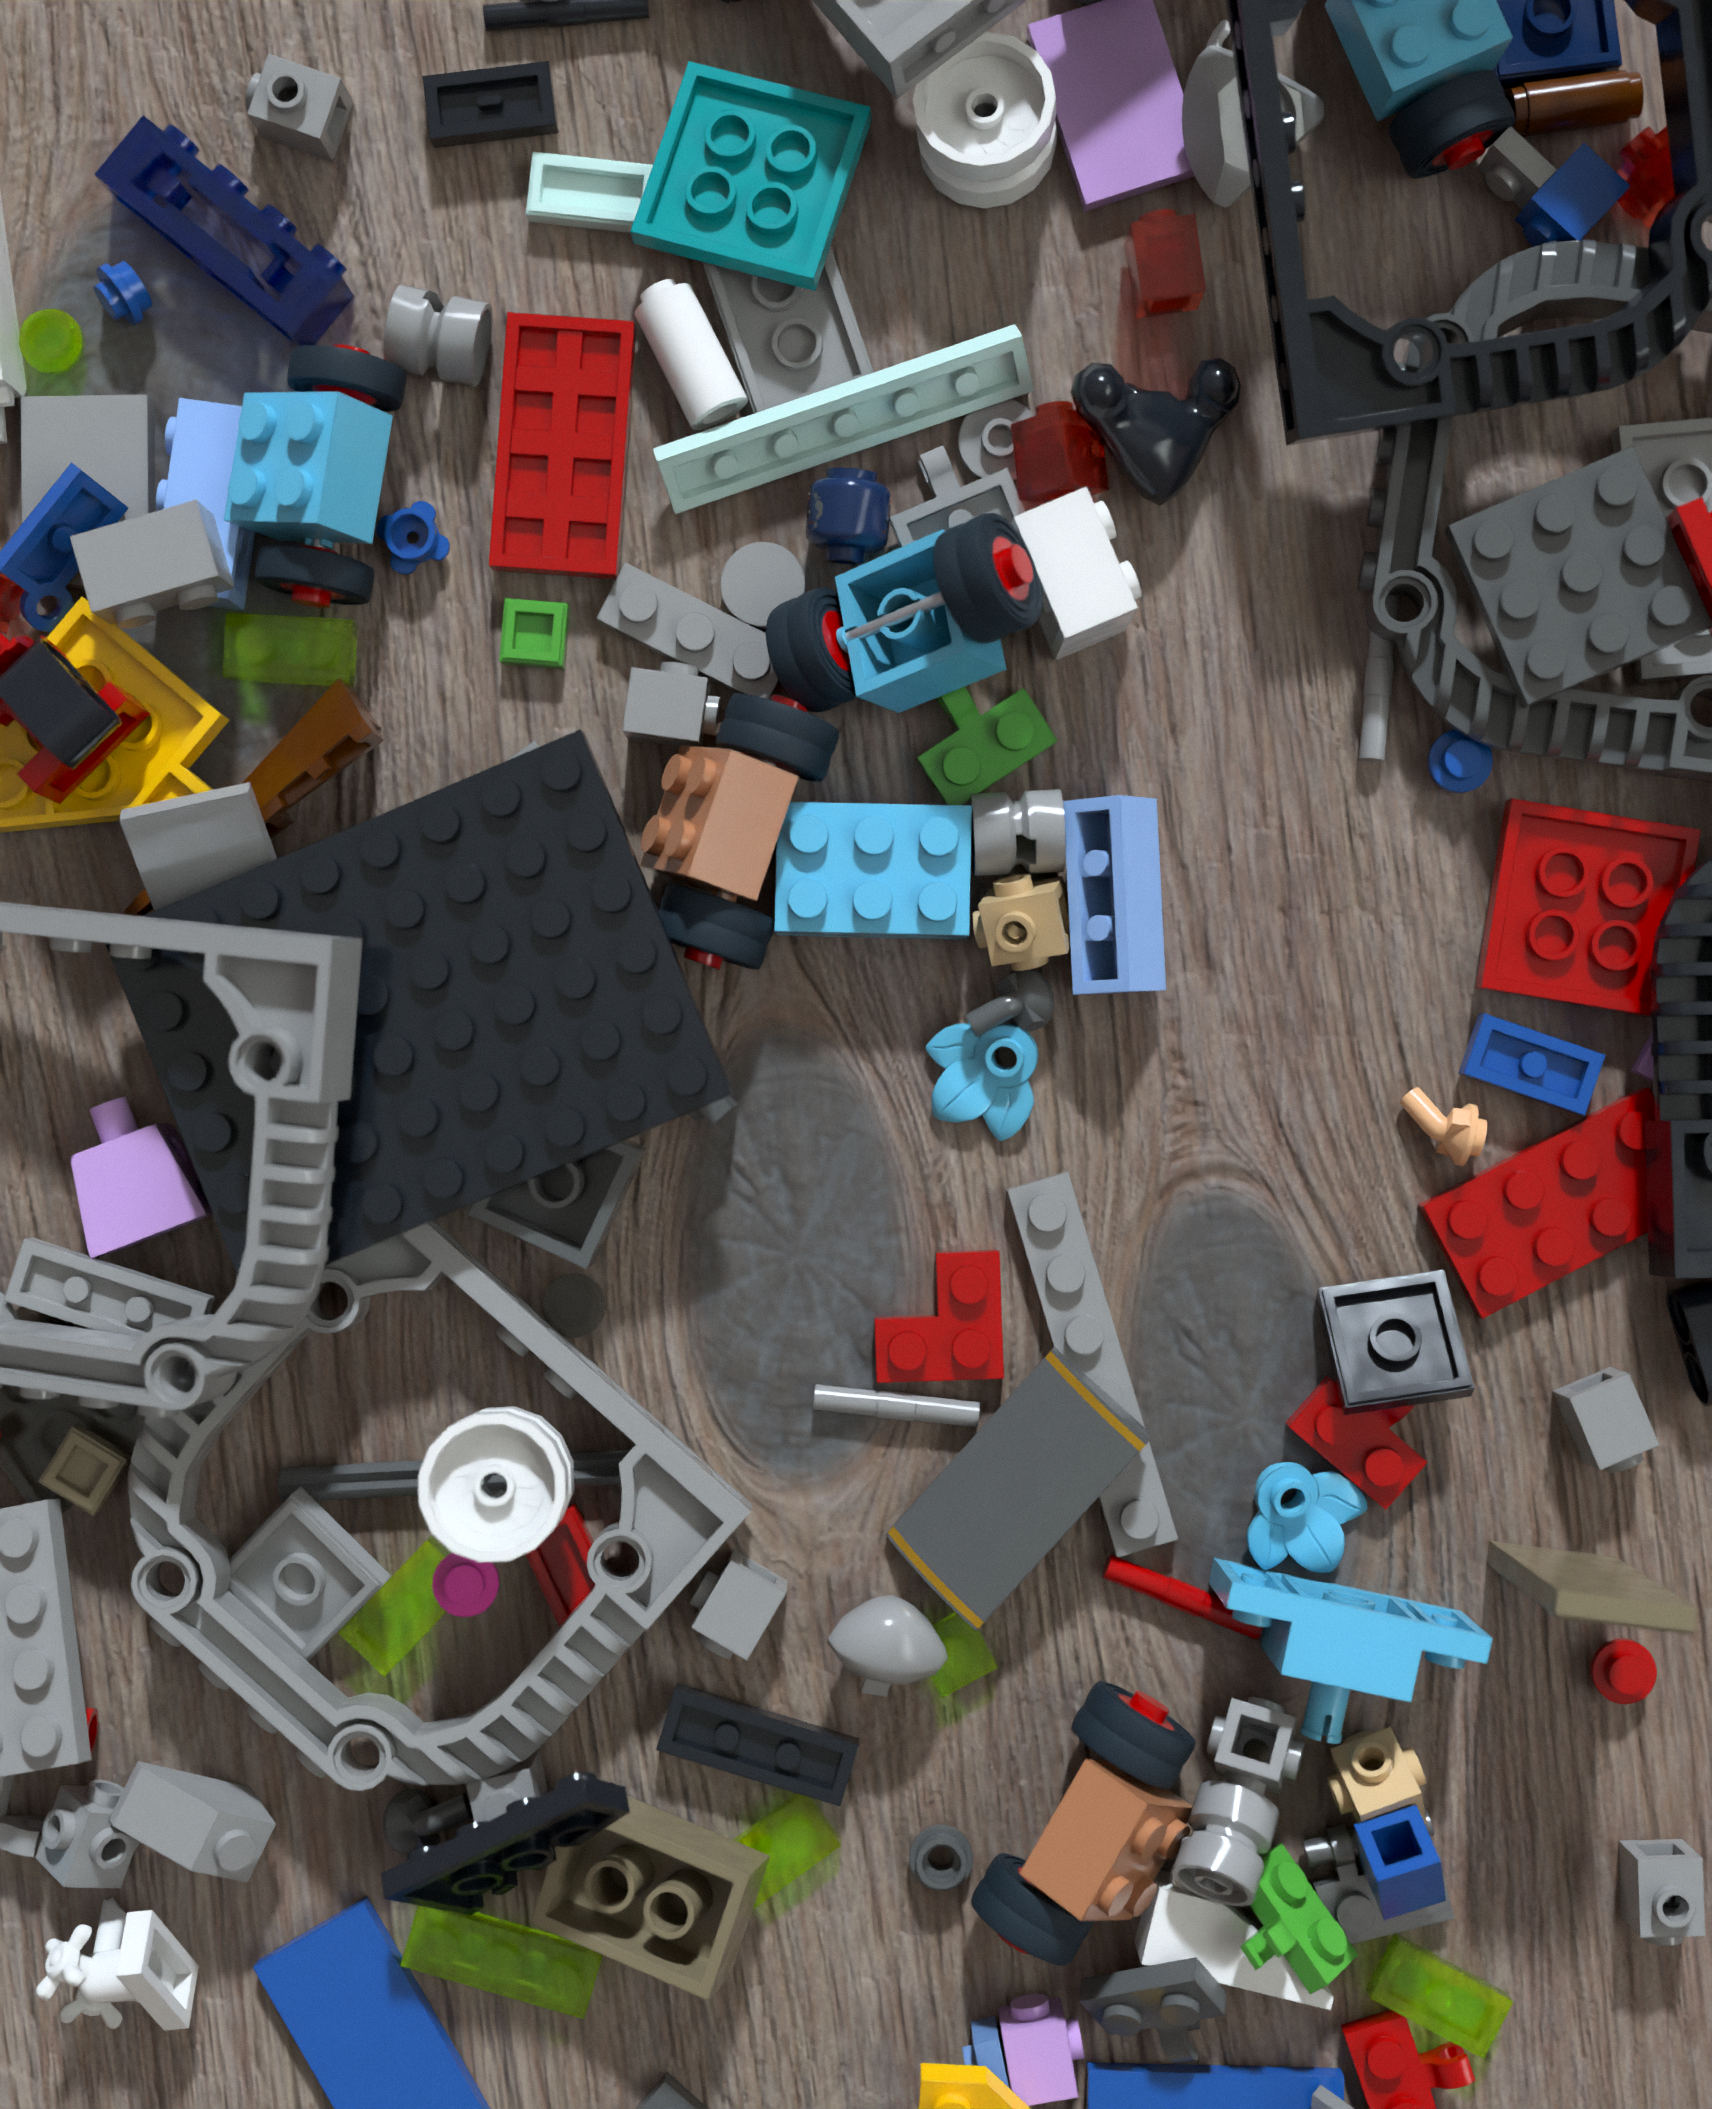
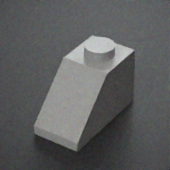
[109,1761,276,1883]

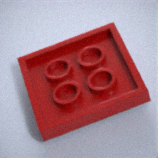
[1475,798,1701,1017]

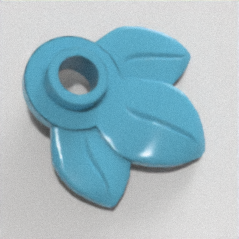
[925,1023,1038,1141]
[1246,1462,1368,1573]

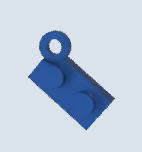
[0,462,129,632]

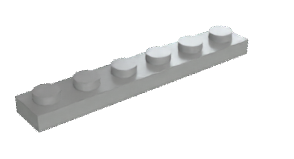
[1006,1171,1178,1558]

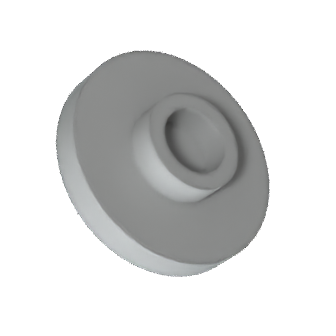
[958,399,1042,482]
[720,542,805,629]

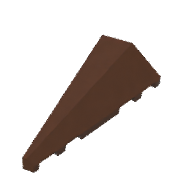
[124,678,384,916]

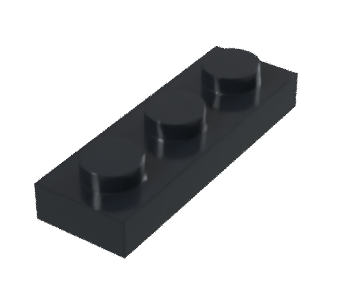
[656,1683,859,1806]

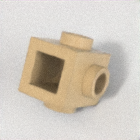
[973,874,1070,971]
[1326,1727,1427,1824]

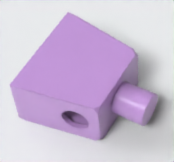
[71,1097,213,1258]

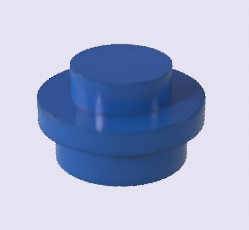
[93,261,153,326]
[1427,729,1493,793]

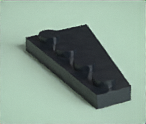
[381,1772,630,1916]

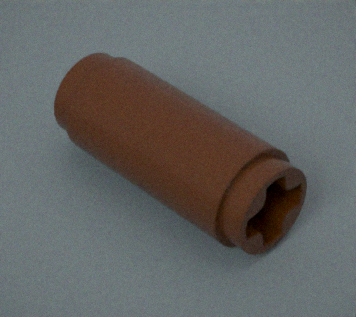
[1505,70,1644,137]

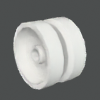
[913,31,1057,209]
[418,1406,574,1562]

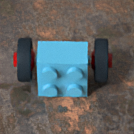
[224,344,406,608]

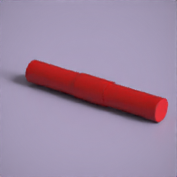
[1102,1554,1263,1640]

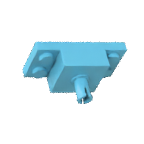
[1209,1558,1492,1744]

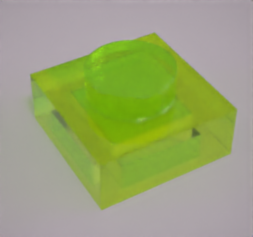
[931,1612,998,1698]

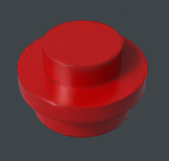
[1590,1638,1657,1705]

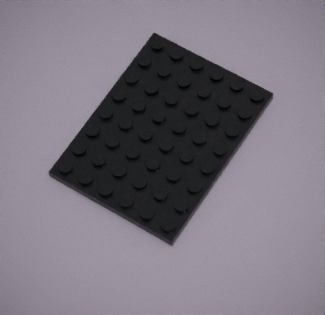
[105,729,734,1275]

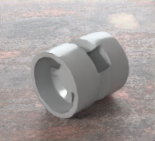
[383,285,493,387]
[970,789,1066,876]
[1172,1780,1280,1906]

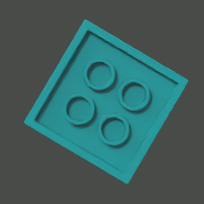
[630,61,872,291]

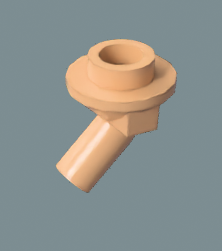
[1400,1087,1487,1166]

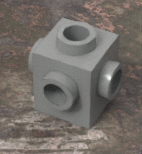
[1207,1697,1305,1796]
[35,1780,140,1888]

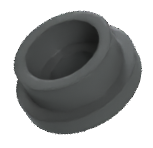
[909,1824,973,1891]

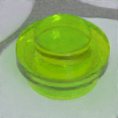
[19,309,85,374]

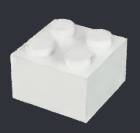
[1012,486,1142,660]

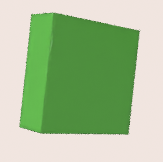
[499,598,570,670]

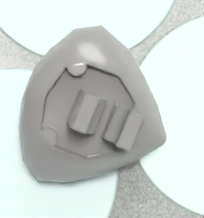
[828,1595,948,1697]

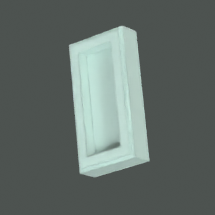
[526,152,653,233]

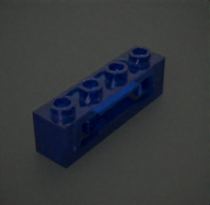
[94,115,355,347]

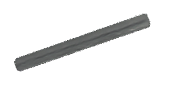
[277,1449,630,1502]

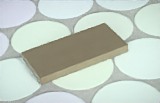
[1486,1541,1697,1635]

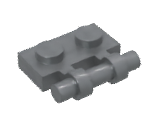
[1302,1810,1455,1944]

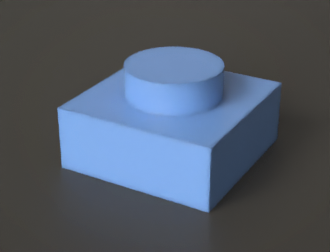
[962,2016,1010,2088]

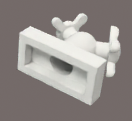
[36,1897,199,2031]

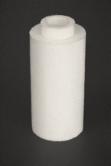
[634,279,748,430]

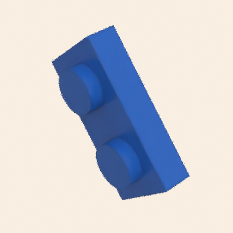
[1458,1013,1606,1115]

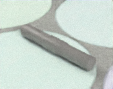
[1359,595,1399,762]
[813,1384,980,1427]

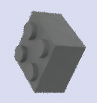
[468,1139,647,1269]

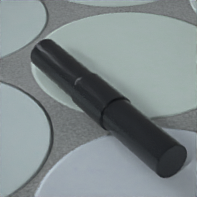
[483,0,650,31]

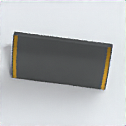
[886,1347,1151,1631]

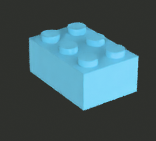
[775,802,972,940]

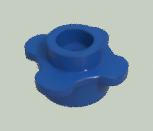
[376,501,450,575]

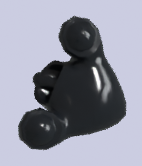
[1070,358,1241,506]

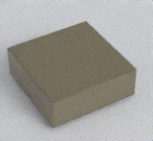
[38,1424,132,1515]

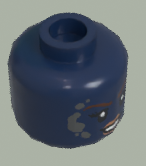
[805,467,892,565]

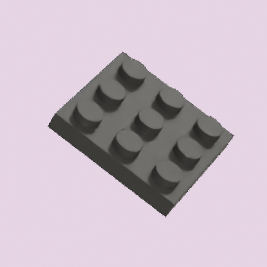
[1445,446,1712,709]

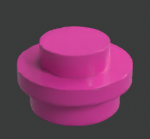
[432,1552,500,1617]

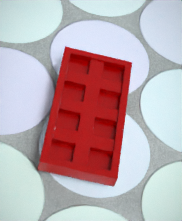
[489,312,637,579]
[1418,1088,1655,1319]

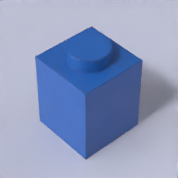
[1515,142,1631,247]
[1354,1805,1446,1920]

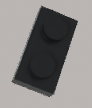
[422,61,559,148]

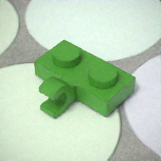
[916,687,1058,805]
[1240,1843,1358,1994]

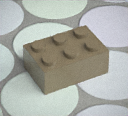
[530,1796,770,2001]

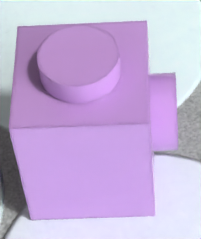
[998,1994,1084,2106]

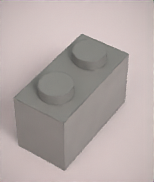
[70,500,235,628]

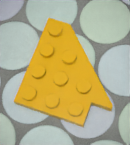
[0,596,230,833]

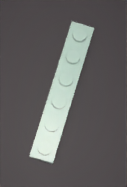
[653,324,1034,514]

